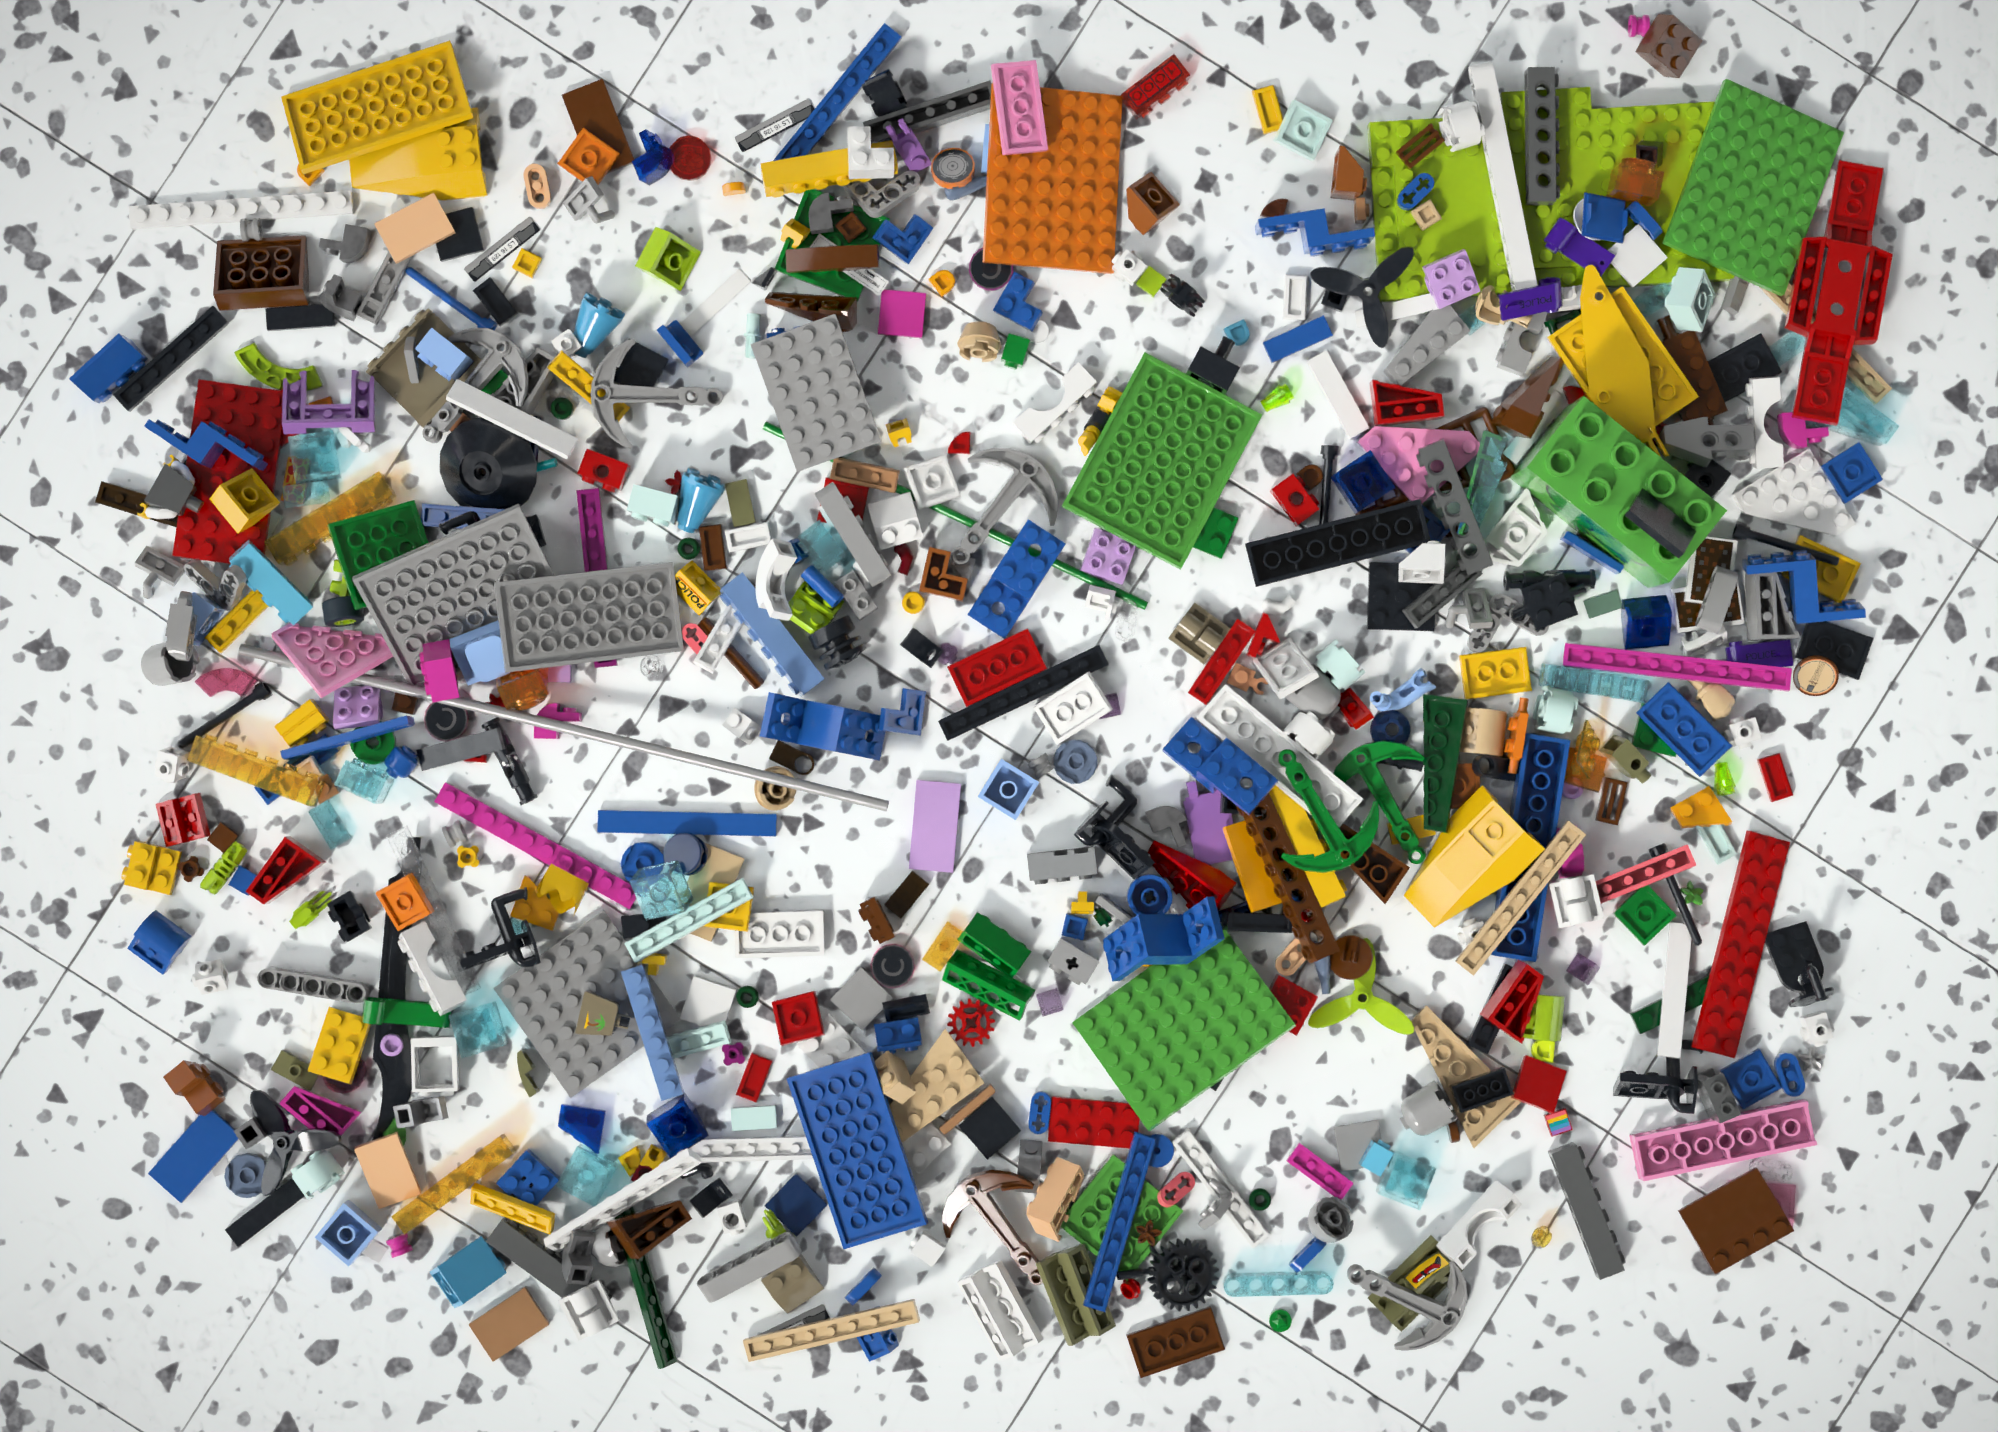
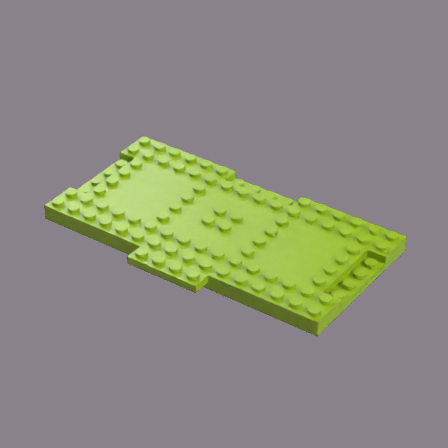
[1367,87,1734,302]

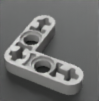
[842,170,920,218]
[184,559,247,611]
[1467,594,1549,653]

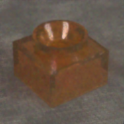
[1606,158,1664,206]
[496,668,549,711]

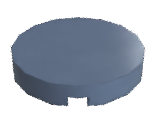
[1053,740,1097,784]
[224,1153,266,1198]

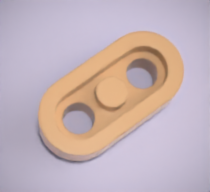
[523,164,551,209]
[1275,938,1306,976]

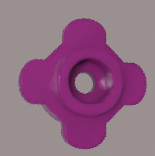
[722,1042,745,1066]

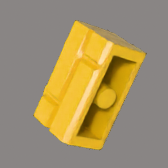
[274,699,330,748]

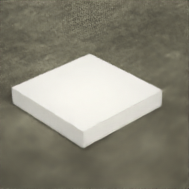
[1608,224,1668,288]
[904,454,961,510]
[680,976,737,1026]

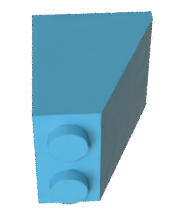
[429,1236,507,1308]

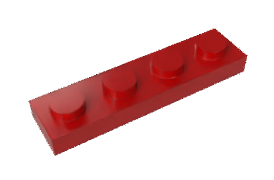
[1187,619,1256,705]

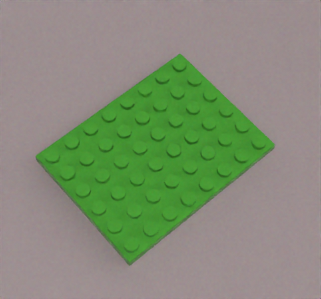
[1662,79,1844,296]
[1062,352,1262,570]
[1072,930,1296,1131]

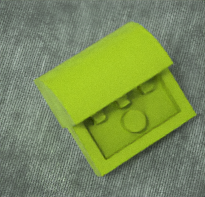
[788,581,844,634]
[1523,994,1565,1041]

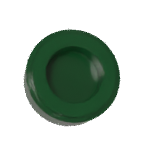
[551,397,574,420]

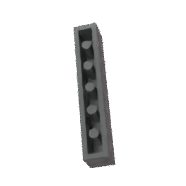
[863,80,992,144]
[1547,1142,1626,1280]
[486,1217,613,1299]

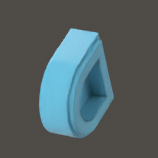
[1223,319,1250,346]

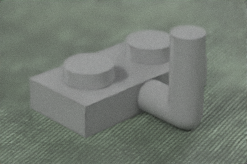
[563,176,615,224]
[134,545,185,599]
[1445,589,1493,629]
[1198,1177,1232,1230]

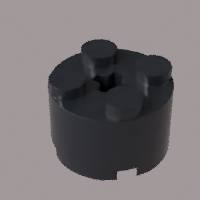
[862,69,908,117]

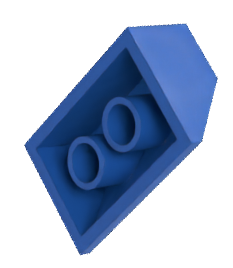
[69,333,148,403]

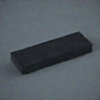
[265,304,335,332]

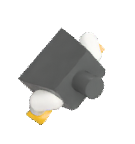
[137,455,204,519]

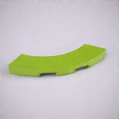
[234,343,323,391]

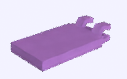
[1183,781,1233,865]

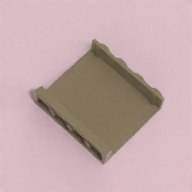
[365,308,481,428]

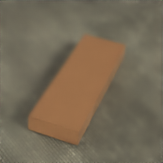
[830,457,900,493]
[939,1083,995,1135]

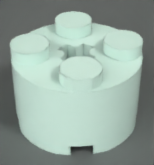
[1315,639,1365,690]
[1533,686,1578,735]
[291,1150,345,1200]

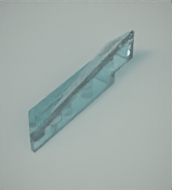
[1457,430,1508,534]

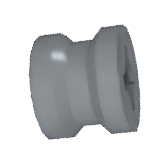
[240,218,263,242]
[1027,753,1056,779]
[442,820,468,847]

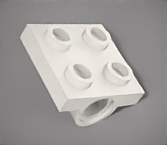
[1549,874,1604,928]
[558,1279,620,1341]

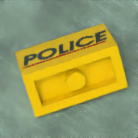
[675,560,721,616]

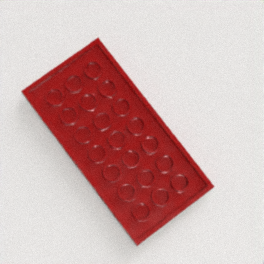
[172,379,283,564]

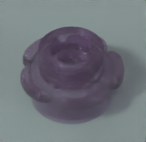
[938,643,958,665]

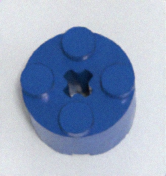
[1126,874,1173,915]

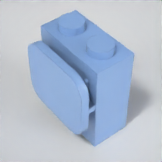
[450,620,510,686]

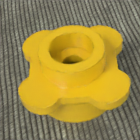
[457,845,480,868]

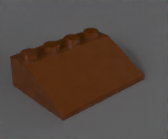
[213,235,309,311]
[1677,1167,1794,1275]

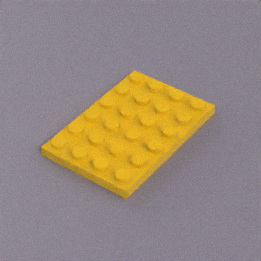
[1547,286,1699,426]

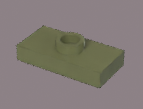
[271,1050,320,1091]

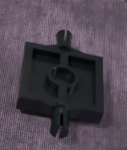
[1511,572,1587,631]

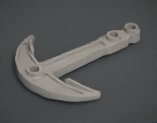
[422,328,528,444]
[590,339,723,449]
[952,448,1058,565]
[1347,1261,1467,1351]

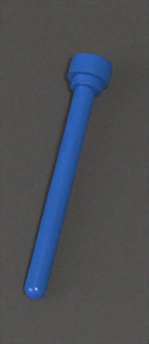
[406,267,498,331]

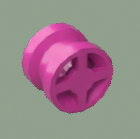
[1628,15,1650,37]
[386,1233,413,1258]

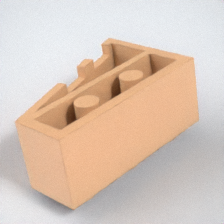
[1026,1157,1085,1242]

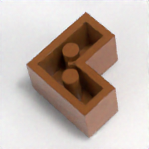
[919,547,968,602]
[163,1060,226,1116]

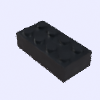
[1450,1067,1514,1113]

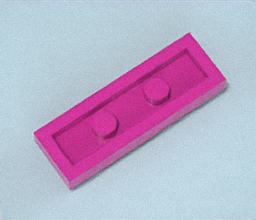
[1286,1143,1354,1200]

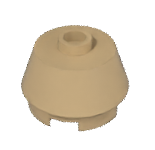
[957,322,1002,362]
[754,766,796,811]

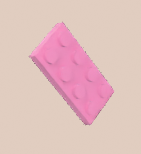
[991,60,1048,155]

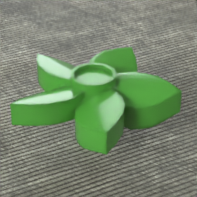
[1680,881,1703,905]

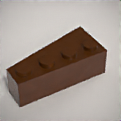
[1321,823,1410,904]

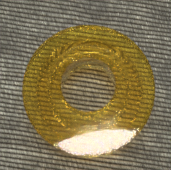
[1531,1226,1552,1248]

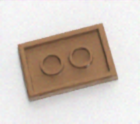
[468,1286,550,1362]

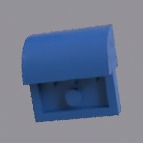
[127,910,192,975]

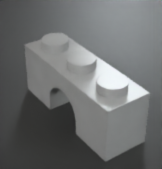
[1495,312,1548,377]

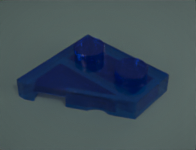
[558,1104,606,1154]

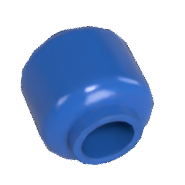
[384,745,418,779]

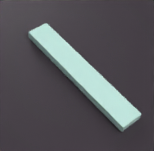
[624,878,754,963]

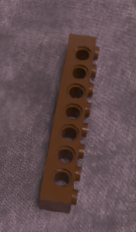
[1237,793,1340,964]

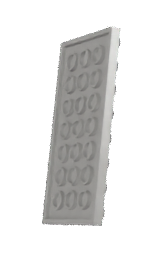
[494,562,684,673]

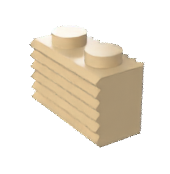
[875,1051,916,1104]

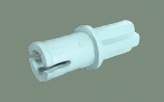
[744,313,761,359]

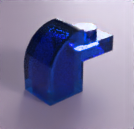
[632,129,673,186]

